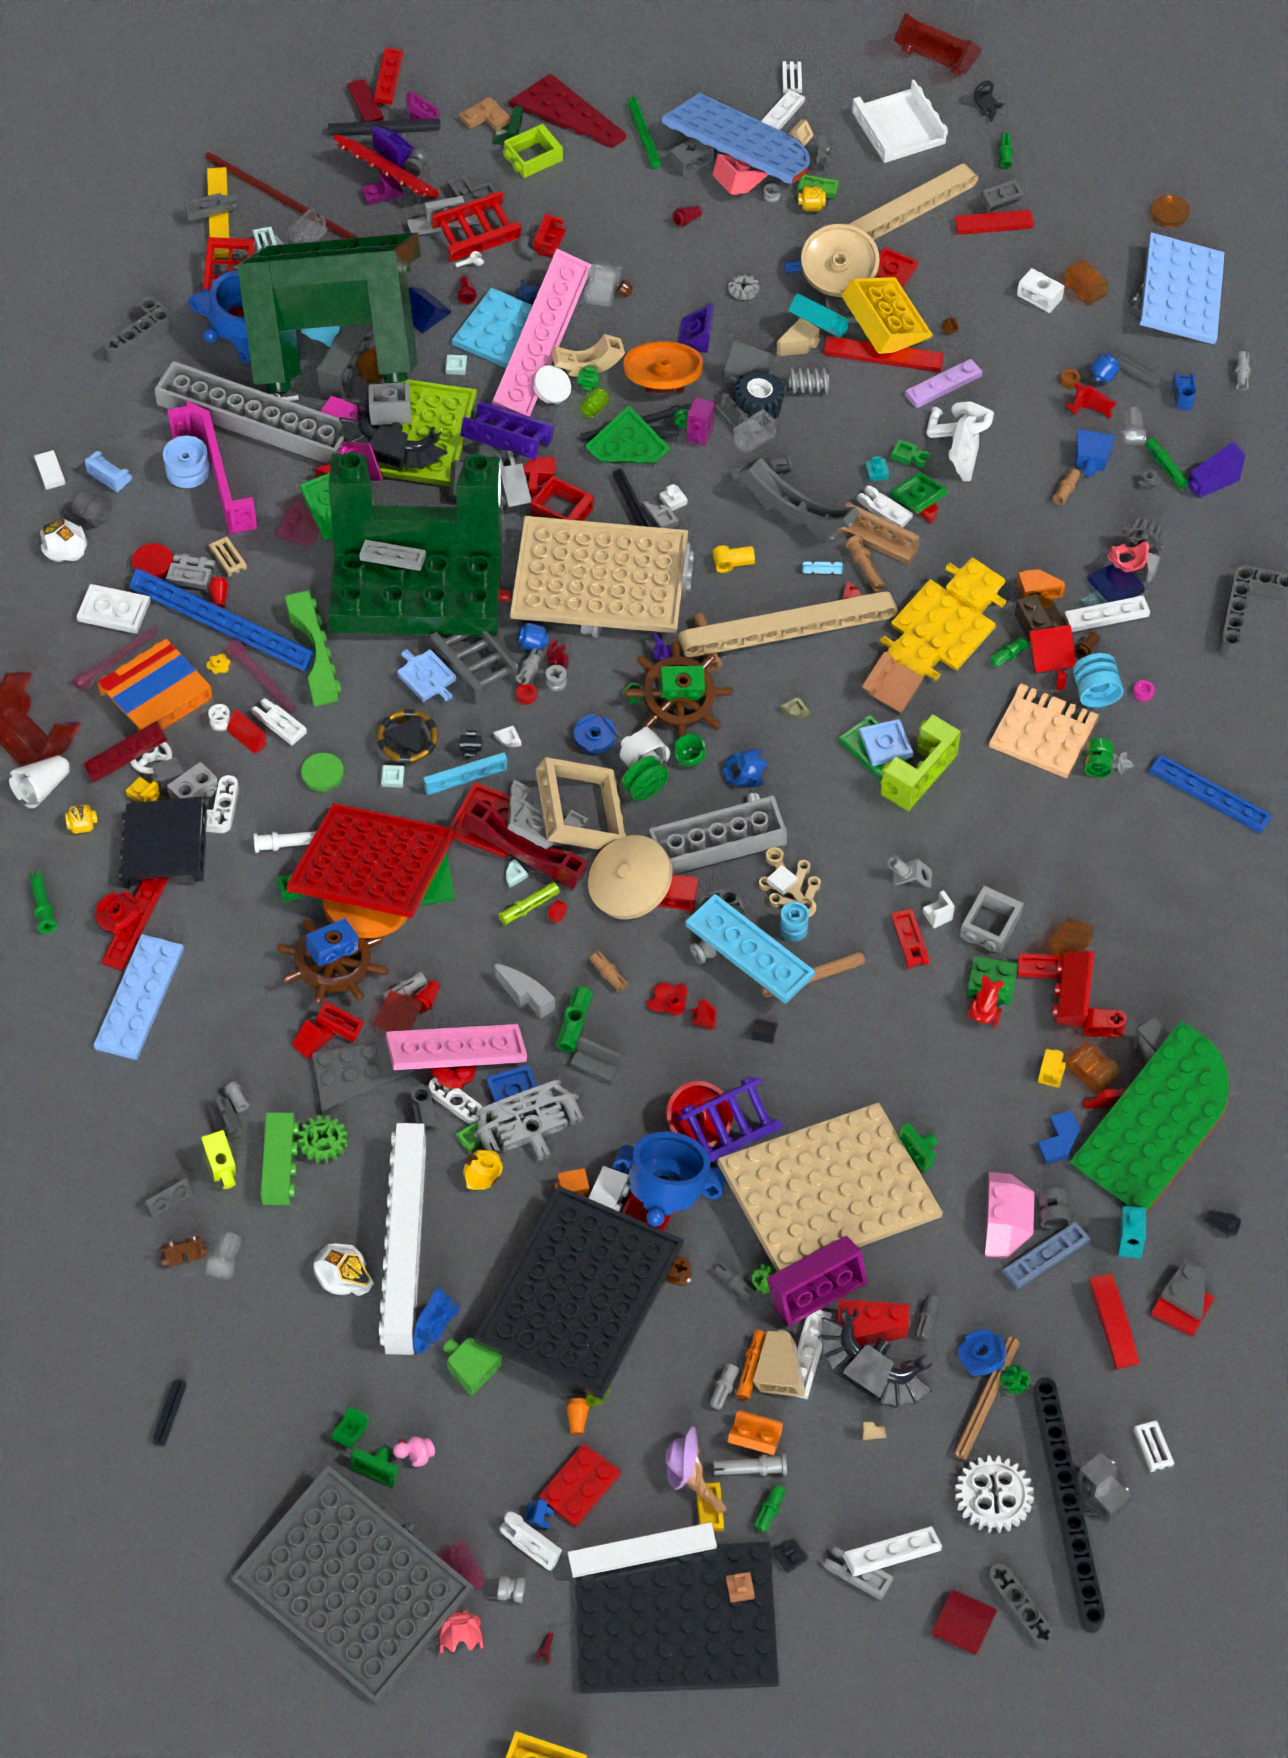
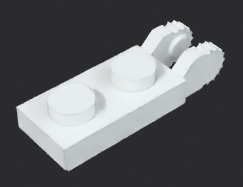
[856,485,913,528]
[251,698,307,746]
[500,1511,562,1571]

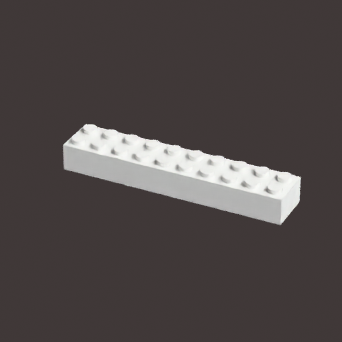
[379,1123,426,1355]

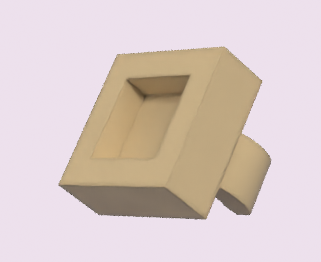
[788,120,814,146]

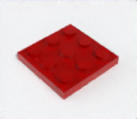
[449,782,533,858]

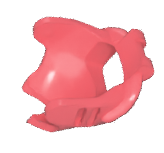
[1107,542,1149,573]
[439,1610,483,1653]

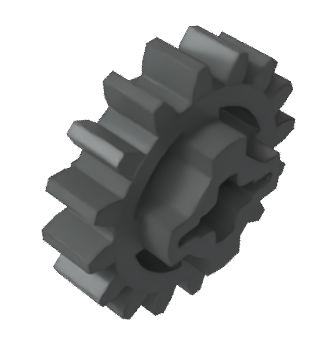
[1122,517,1167,554]

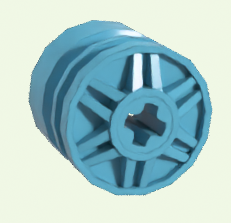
[1072,653,1124,708]

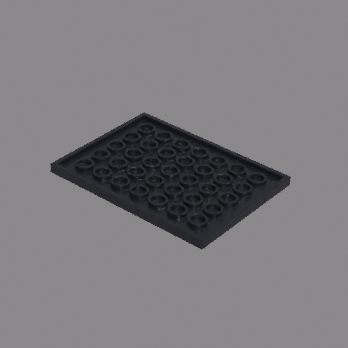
[474,1185,684,1400]
[575,1542,779,1694]

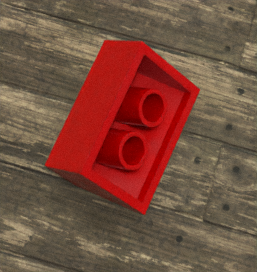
[1052,951,1094,1027]

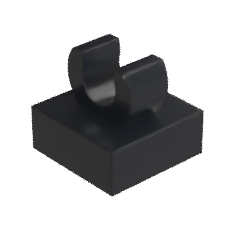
[773,1538,808,1574]

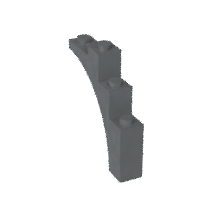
[738,457,860,542]

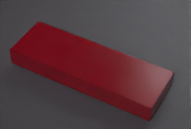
[347,79,384,122]

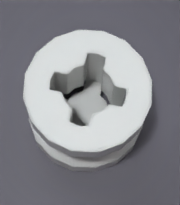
[208,704,230,731]

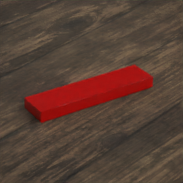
[373,47,403,105]
[954,210,1034,235]

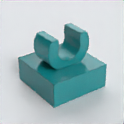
[864,456,889,482]

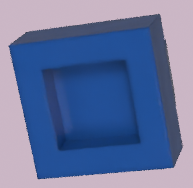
[523,1499,554,1531]

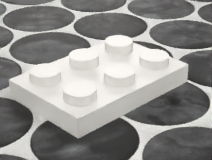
[77,584,150,634]

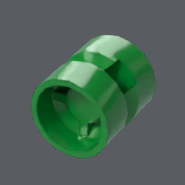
[1084,738,1114,778]

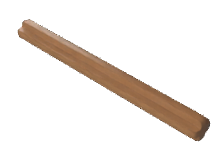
[954,1336,1019,1460]

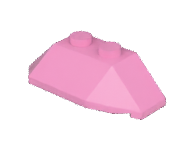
[985,1172,1034,1258]

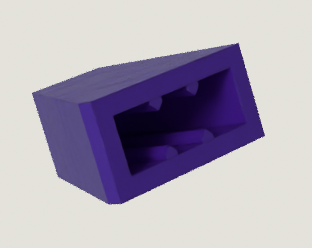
[1188,441,1246,498]

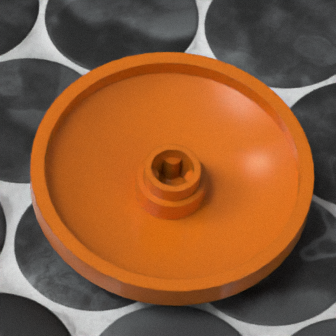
[624,341,703,389]
[323,899,408,938]

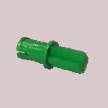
[998,133,1014,169]
[990,637,1028,667]
[754,1485,787,1532]

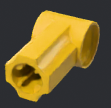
[712,545,755,573]

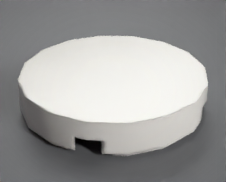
[533,365,571,404]

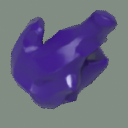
[652,632,672,663]

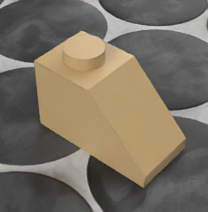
[777,318,820,356]

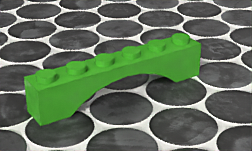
[285,591,341,706]

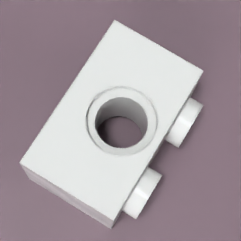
[1017,268,1064,313]

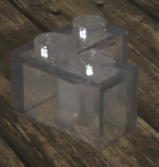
[584,262,622,307]

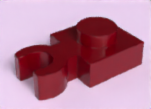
[546,638,568,670]

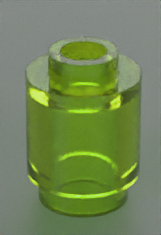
[581,388,609,418]

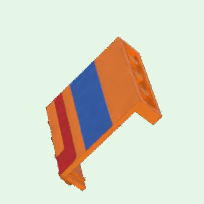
[97,638,213,731]

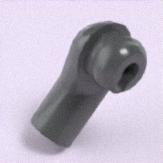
[517,235,537,260]

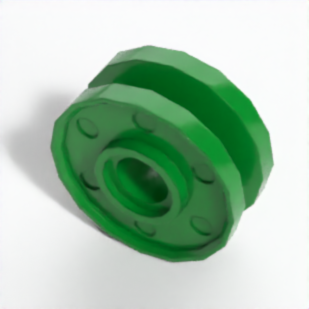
[622,755,669,801]

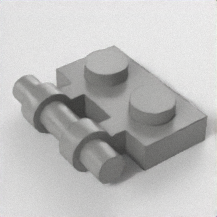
[166,553,216,590]

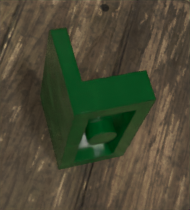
[493,106,523,146]

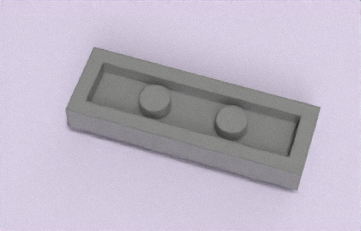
[360,540,426,571]

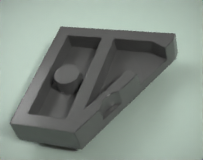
[1161,1259,1206,1321]

